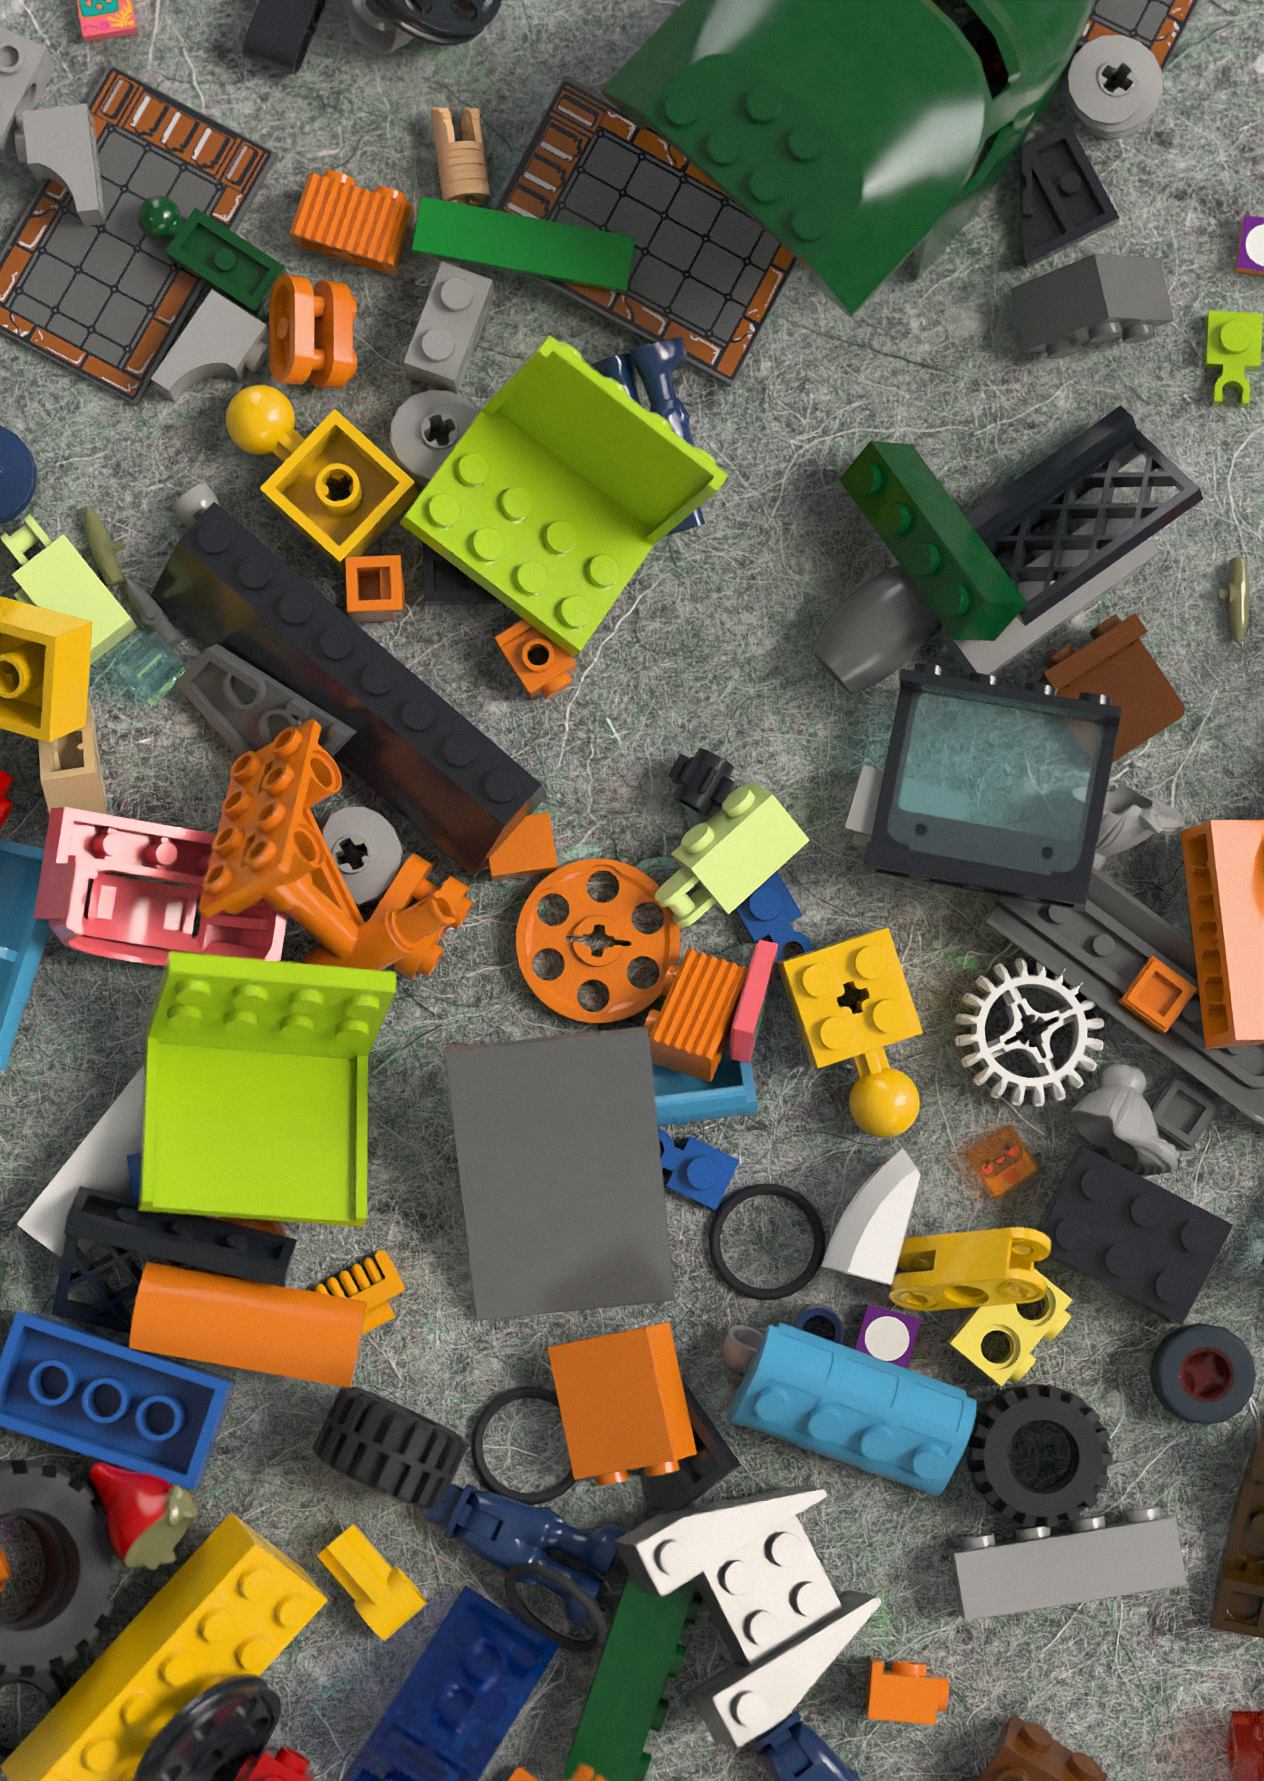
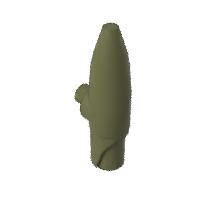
[84,506,124,588]
[1217,558,1250,642]

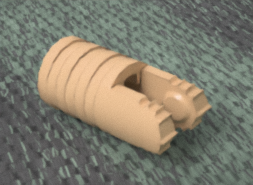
[431,108,491,207]

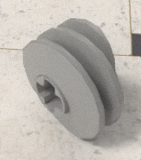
[1065,35,1163,140]
[389,390,479,486]
[317,806,403,906]

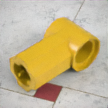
[317,1523,428,1641]

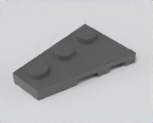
[175,644,357,757]

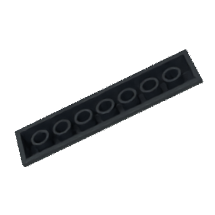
[151,502,547,878]

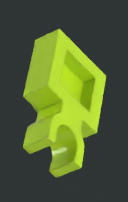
[1204,310,1263,408]

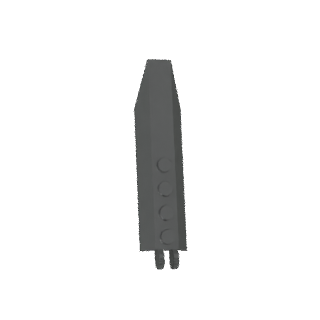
[984,834,1264,1126]

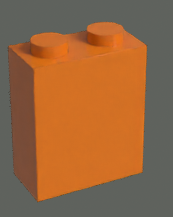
[547,1322,697,1486]

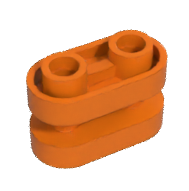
[269,274,357,390]
[369,853,474,981]

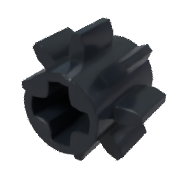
[668,748,739,816]

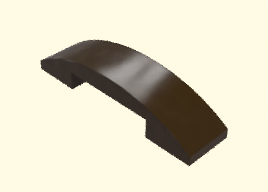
[1210,1424,1264,1639]

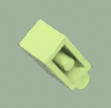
[0,514,138,665]
[655,780,810,928]

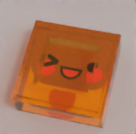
[964,1124,1042,1200]

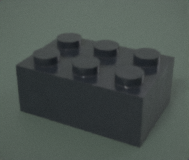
[1035,1147,1233,1324]

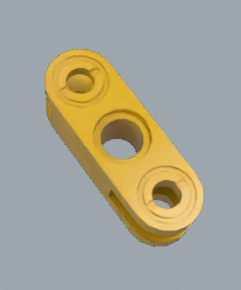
[889,1227,1051,1311]

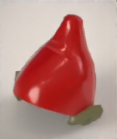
[89,1462,198,1571]

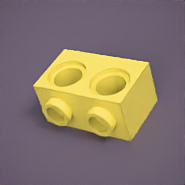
[946,1268,1073,1387]

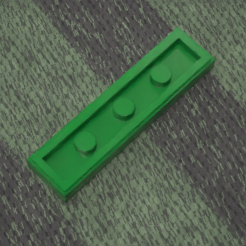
[411,196,636,294]

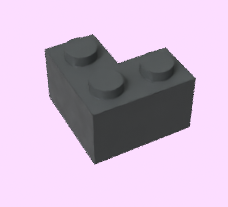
[1010,254,1174,359]

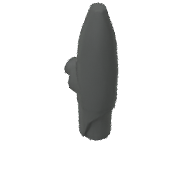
[124,578,182,650]

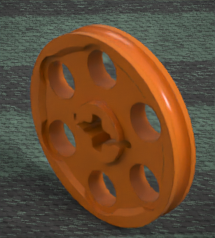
[516,859,680,1024]

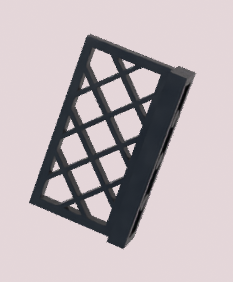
[965,405,1203,626]
[52,1186,297,1333]

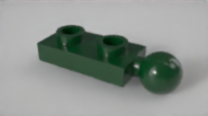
[137,196,287,316]

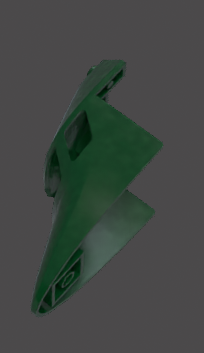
[601,0,1096,318]

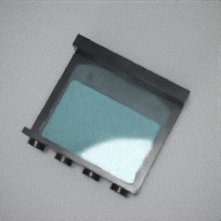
[863,663,1122,912]

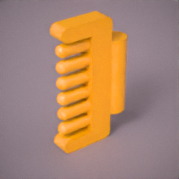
[306,1250,405,1335]

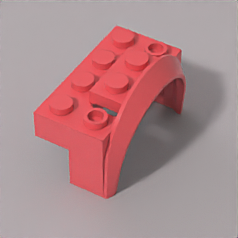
[34,807,288,967]

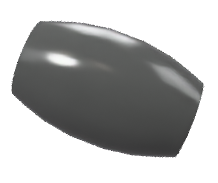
[811,564,940,695]

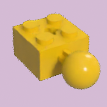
[225,385,419,573]
[0,596,93,742]
[777,927,923,1138]

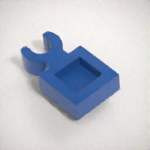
[734,871,813,969]
[658,1129,740,1210]

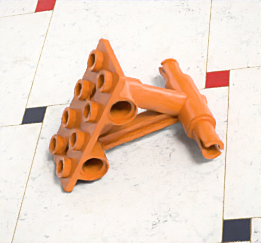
[198,718,456,971]

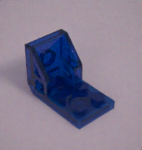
[341,1585,559,1781]

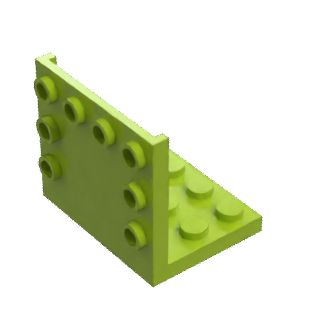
[399,335,728,657]
[139,951,396,1227]

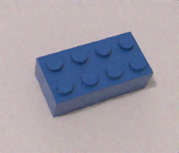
[0,1311,236,1490]

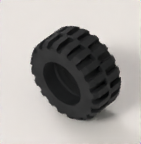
[0,1459,121,1680]

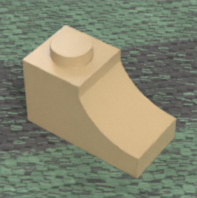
[38,699,108,815]

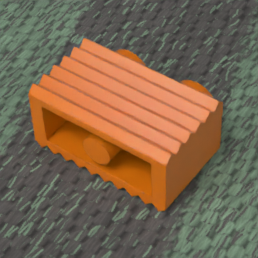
[289,170,415,276]
[644,949,748,1082]

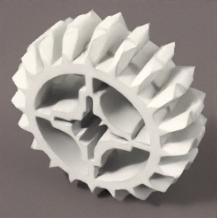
[954,958,1104,1107]

